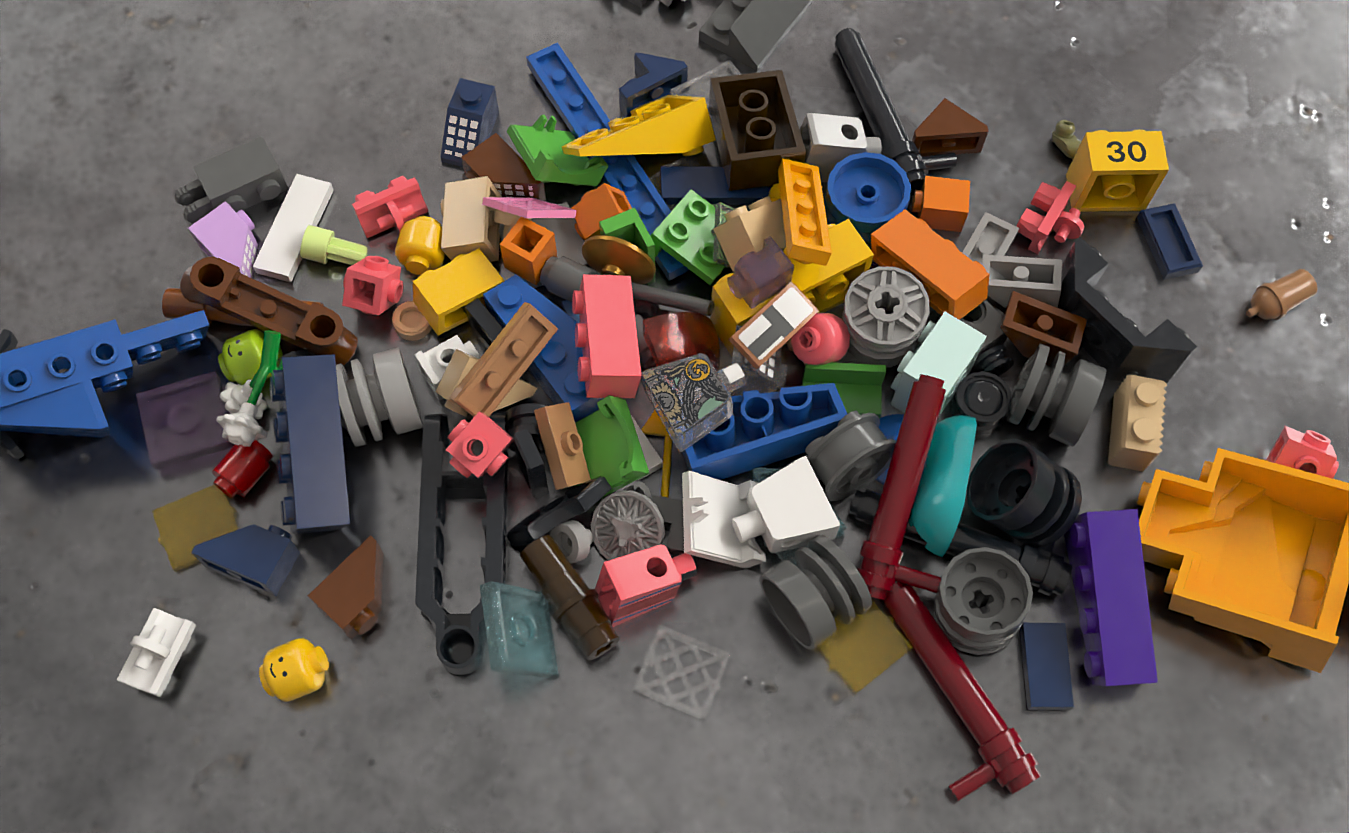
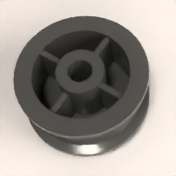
[805,411,896,501]

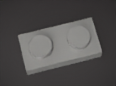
[962,212,1019,264]

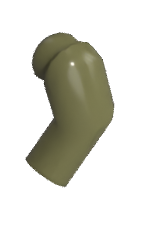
[1052,120,1082,159]

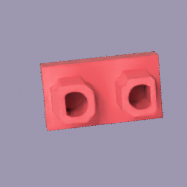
[352,176,429,238]
[1016,181,1084,254]

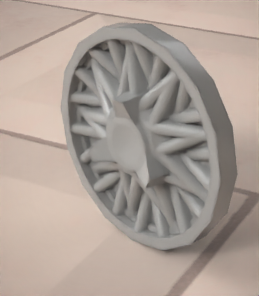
[591,490,665,561]

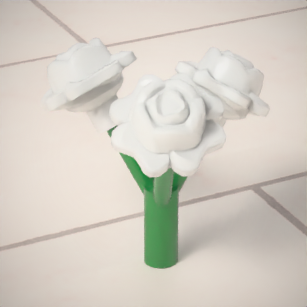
[216,330,281,447]

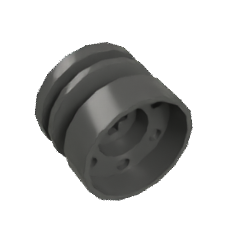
[1007,344,1106,447]
[759,535,872,650]
[933,547,1033,655]

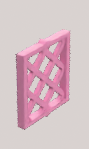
[482,197,576,218]

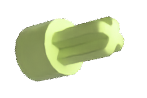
[300,225,368,265]

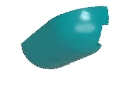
[908,415,977,557]

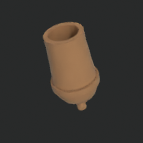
[1246,269,1318,320]

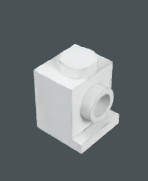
[414,335,480,401]

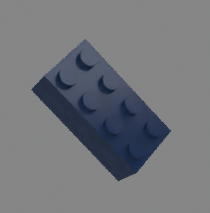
[270,354,350,535]

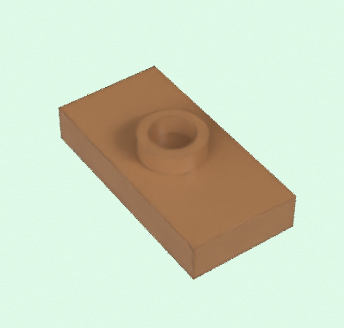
[534,402,591,490]

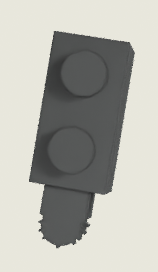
[174,136,289,224]

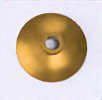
[582,235,656,285]

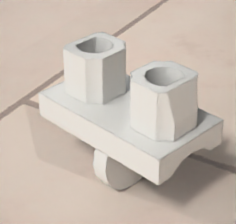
[117,608,196,697]

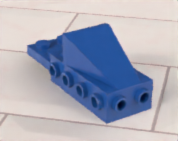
[0,310,209,438]

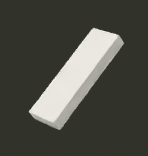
[253,174,334,282]

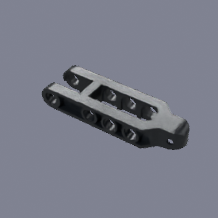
[415,412,509,675]

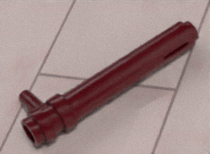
[856,374,946,600]
[884,582,1041,801]

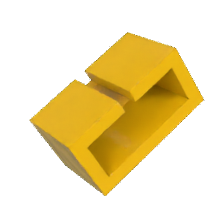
[413,248,505,336]

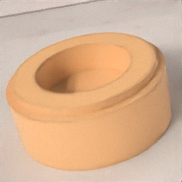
[392,301,432,341]

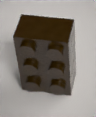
[709,70,806,191]

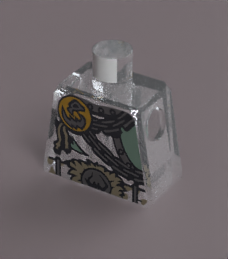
[641,353,747,453]

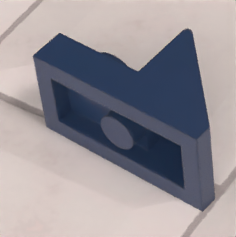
[619,53,688,118]

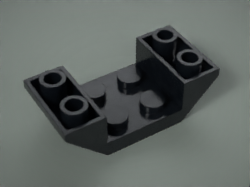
[1058,237,1198,384]

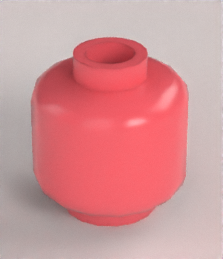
[790,313,850,365]

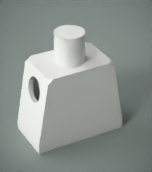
[732,456,840,553]

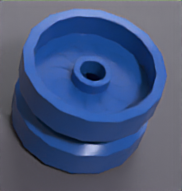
[824,152,911,250]

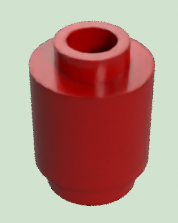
[212,440,273,498]

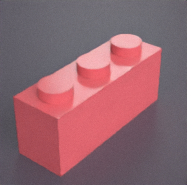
[572,274,642,398]

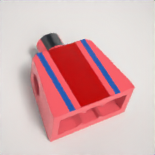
[595,544,697,627]

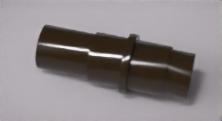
[520,535,620,660]

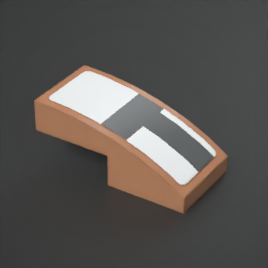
[729,281,819,370]

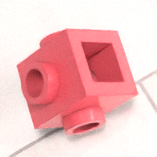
[342,256,404,315]
[446,411,514,478]
[1266,426,1339,479]

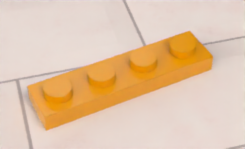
[778,158,832,266]

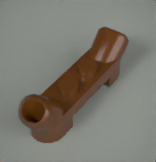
[180,257,358,365]

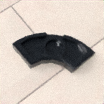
[506,476,612,547]

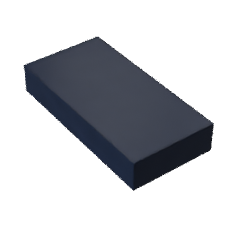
[1136,203,1203,280]
[1020,622,1074,710]

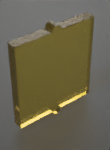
[152,485,239,572]
[817,601,913,694]

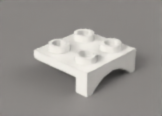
[682,471,766,569]

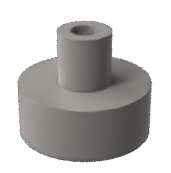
[550,520,593,564]

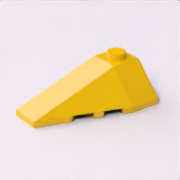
[562,95,716,157]

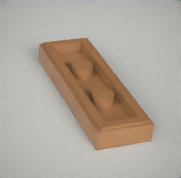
[449,302,558,418]

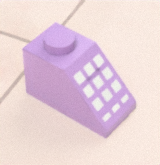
[188,201,258,278]

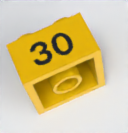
[1066,129,1169,212]

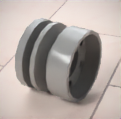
[842,266,929,368]
[336,347,423,447]

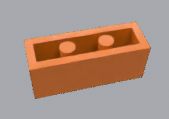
[871,209,990,320]

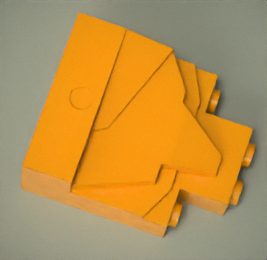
[1137,448,1349,673]

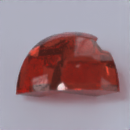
[643,312,720,400]

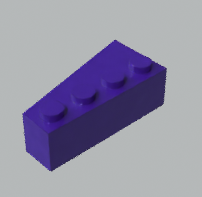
[1064,509,1158,686]

